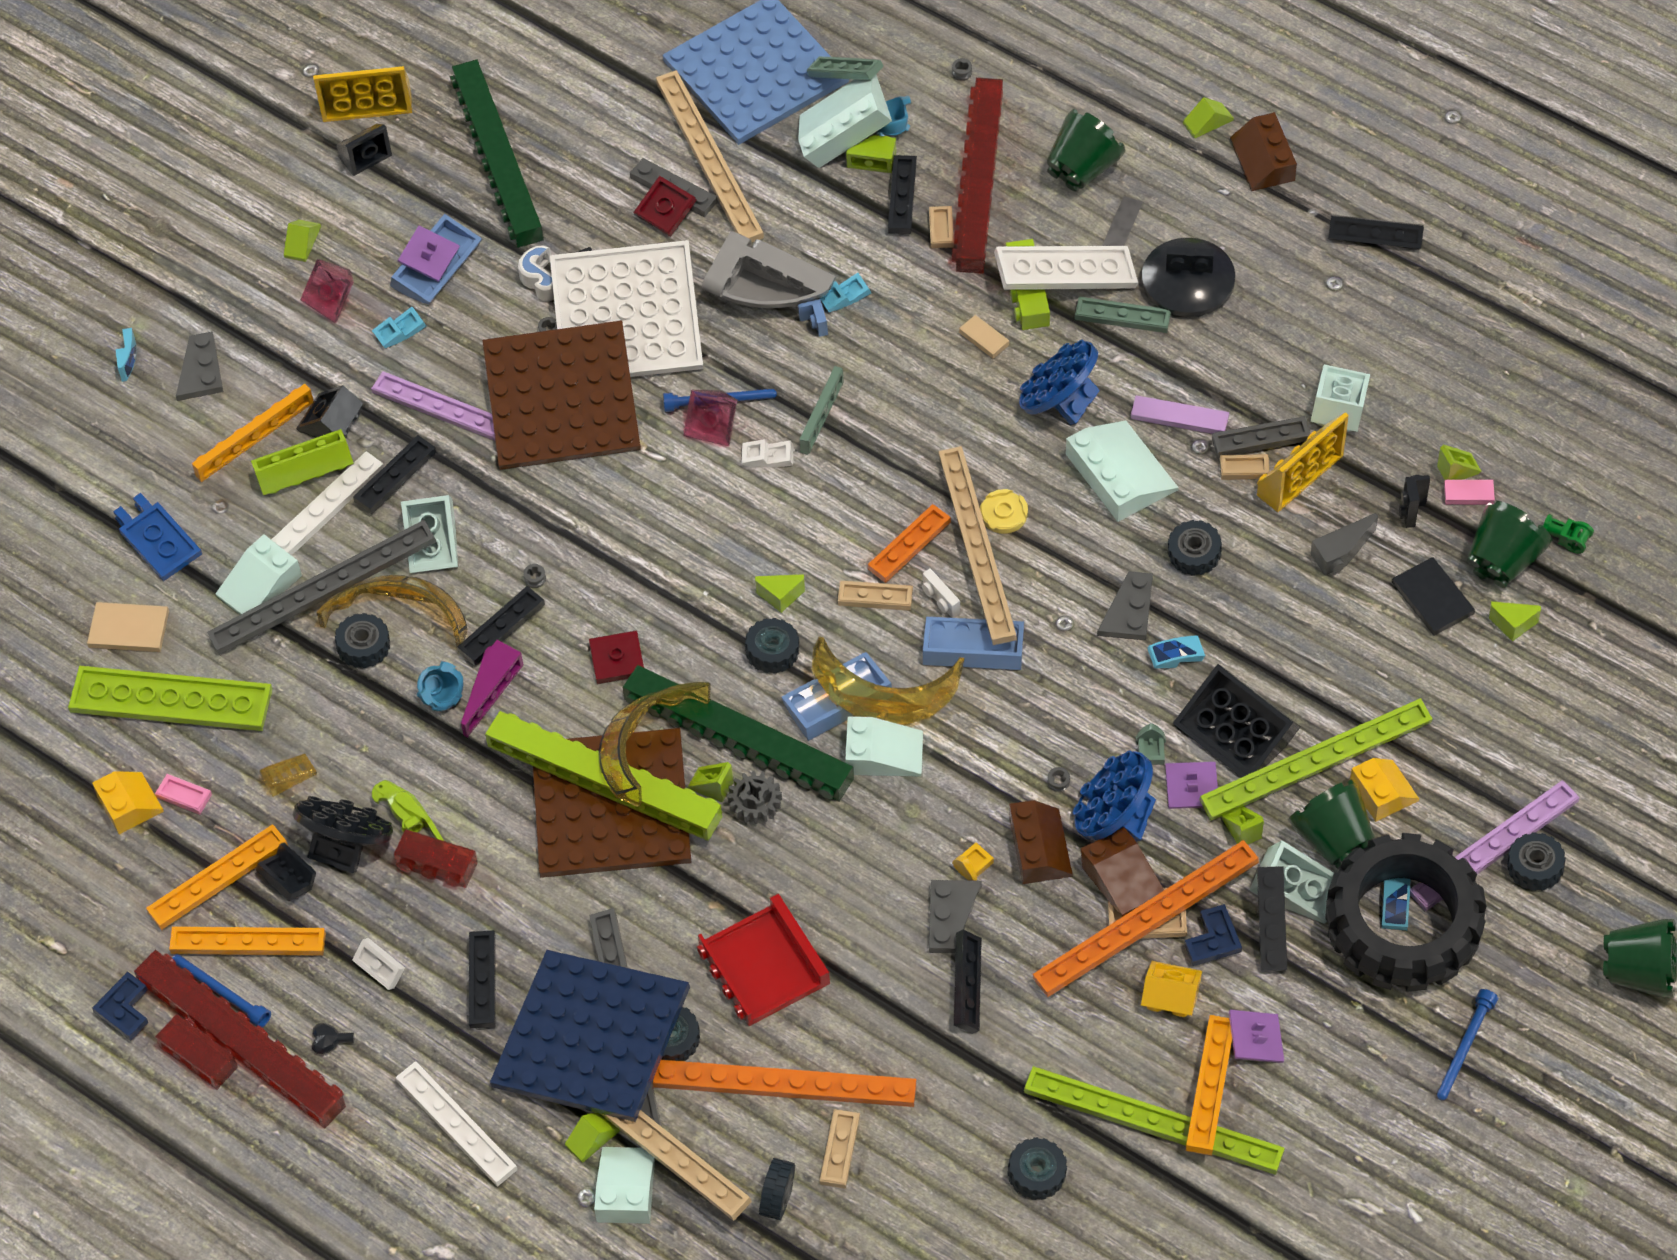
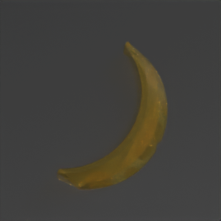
[811,637,965,726]

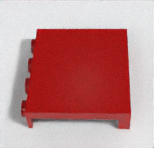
[696,893,830,1026]

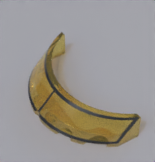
[317,575,468,647]
[599,682,711,807]

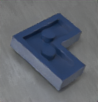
[1184,904,1242,966]
[92,971,149,1041]

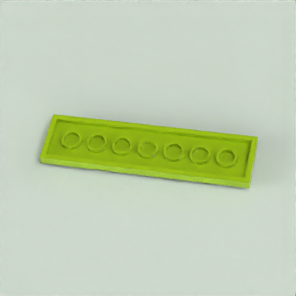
[68,666,272,731]

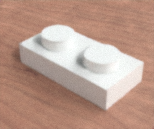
[922,569,960,618]
[352,938,405,990]

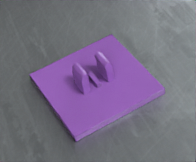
[397,226,460,282]
[1165,762,1218,809]
[1229,1010,1284,1063]

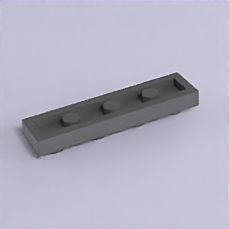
[630,158,718,217]
[1212,416,1311,458]

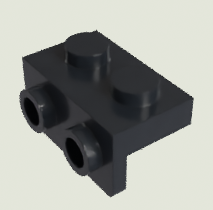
[1399,475,1430,528]
[256,842,316,901]

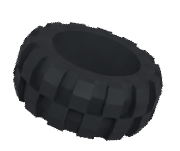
[1325,833,1487,992]

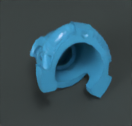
[877,96,911,136]
[417,661,464,711]

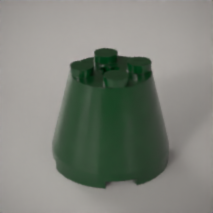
[1047,109,1126,192]
[1467,501,1552,588]
[1288,779,1375,869]
[1603,919,1677,998]

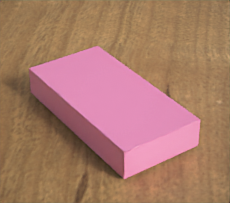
[1444,480,1495,505]
[155,774,212,815]

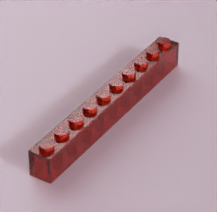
[952,78,1003,274]
[134,949,346,1129]

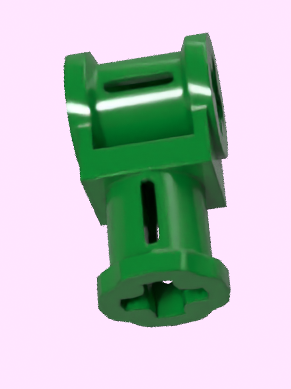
[1543,514,1594,554]

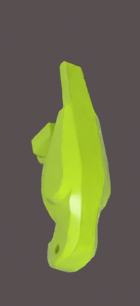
[371,780,445,846]

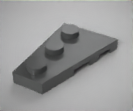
[176,331,224,401]
[1097,571,1153,641]
[929,880,982,953]

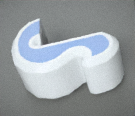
[518,245,554,301]

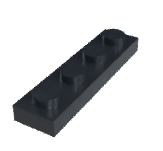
[888,155,917,234]
[1328,215,1424,249]
[353,435,436,514]
[457,586,545,666]
[1257,866,1287,971]
[954,929,982,1034]
[469,930,496,1029]

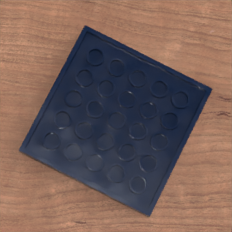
[490,950,690,1122]

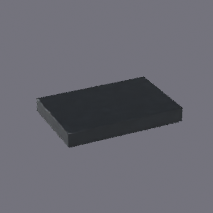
[1392,557,1475,636]

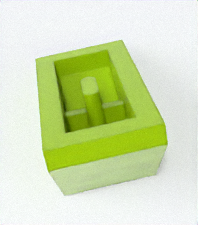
[1183,97,1234,138]
[284,219,321,262]
[1437,444,1482,480]
[755,574,805,613]
[1489,601,1541,642]
[688,762,734,802]
[1221,806,1264,845]
[565,1112,621,1163]

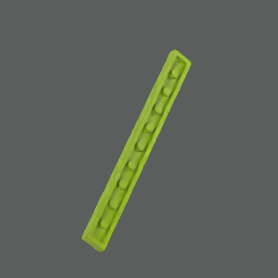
[1199,698,1433,821]
[1024,1066,1285,1175]

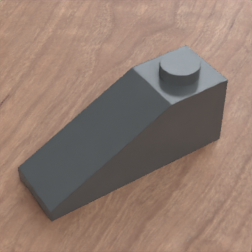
[1310,513,1378,576]

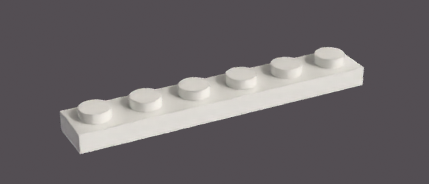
[271,451,384,556]
[396,1061,517,1187]

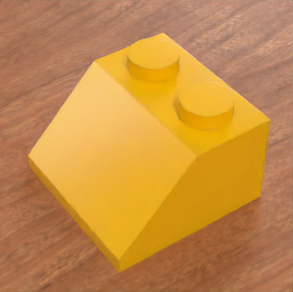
[1350,758,1419,822]
[92,771,164,834]
[1141,961,1203,1017]

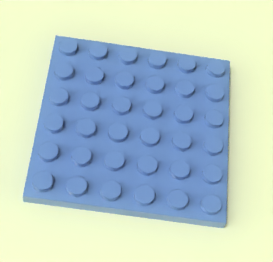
[662,0,849,145]

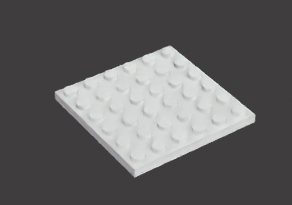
[550,240,703,377]

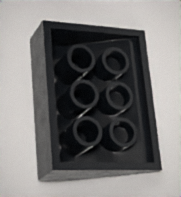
[1173,664,1301,777]

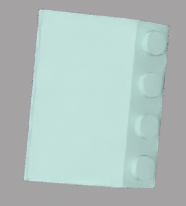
[798,75,892,168]
[1066,421,1179,522]

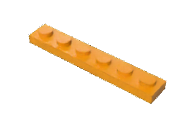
[192,384,314,482]
[146,824,288,930]
[169,927,326,955]
[1185,1015,1232,1156]

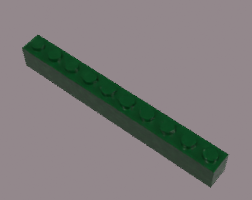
[450,59,544,248]
[622,665,854,802]

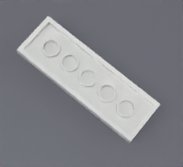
[994,246,1138,290]

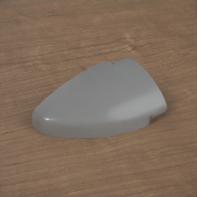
[701,231,836,309]

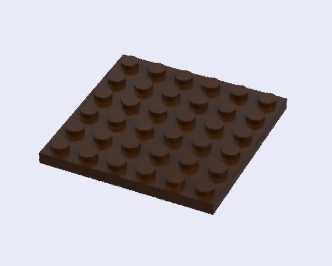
[482,320,641,470]
[533,728,692,878]

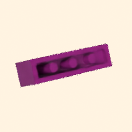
[461,640,524,738]

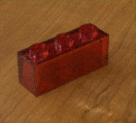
[393,829,478,888]
[155,1014,238,1090]

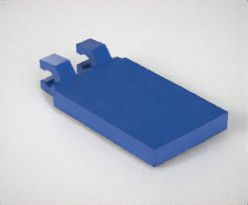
[113,493,202,582]

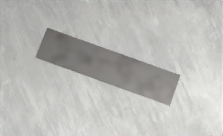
[1102,196,1143,246]

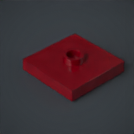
[633,175,697,237]
[589,630,644,684]

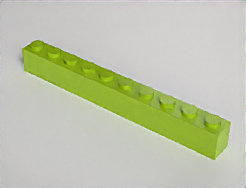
[485,711,722,841]

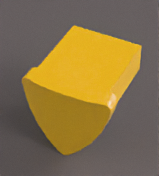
[952,843,994,881]

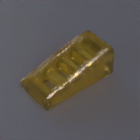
[259,753,317,797]

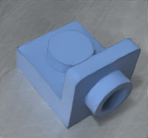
[798,299,828,337]

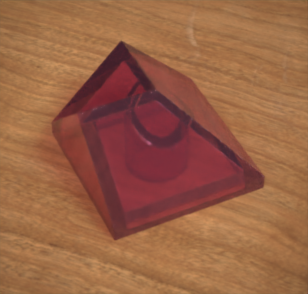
[300,259,354,323]
[683,389,737,446]

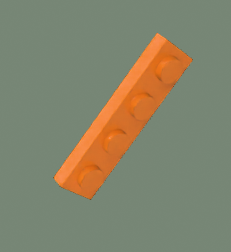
[867,504,951,583]

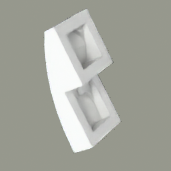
[742,439,794,467]

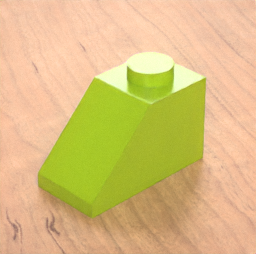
[846,135,897,173]

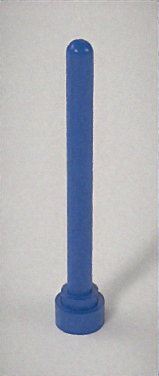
[663,389,777,412]
[172,954,271,1029]
[1437,989,1498,1100]

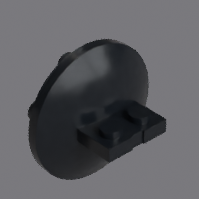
[1142,238,1235,317]
[292,796,393,873]

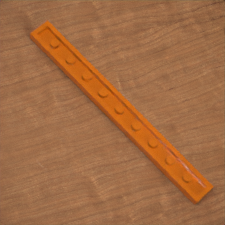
[1033,840,1259,997]
[653,1060,917,1107]

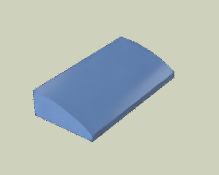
[390,214,482,304]
[923,617,1024,670]
[781,652,893,741]

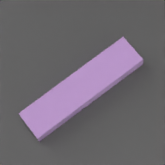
[1131,395,1229,434]

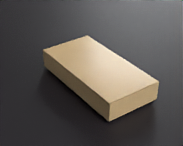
[929,206,954,248]
[959,315,1009,359]
[1220,454,1270,480]

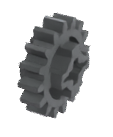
[727,771,782,824]

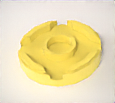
[980,489,1028,534]

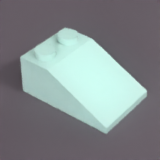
[1310,364,1370,432]
[401,495,458,574]
[216,534,302,615]
[846,717,923,777]
[1249,841,1334,923]
[594,1147,655,1224]

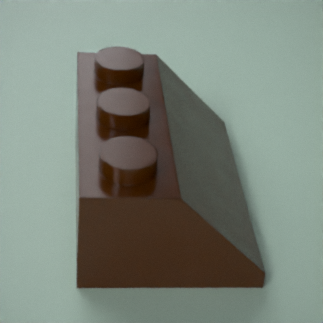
[1230,112,1297,191]
[1009,800,1073,884]

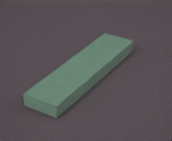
[806,56,884,81]
[1075,297,1171,333]
[799,366,844,455]

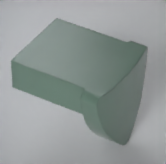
[1135,723,1166,765]

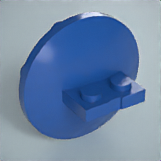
[1019,339,1100,425]
[1072,750,1156,842]

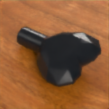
[312,1023,355,1054]

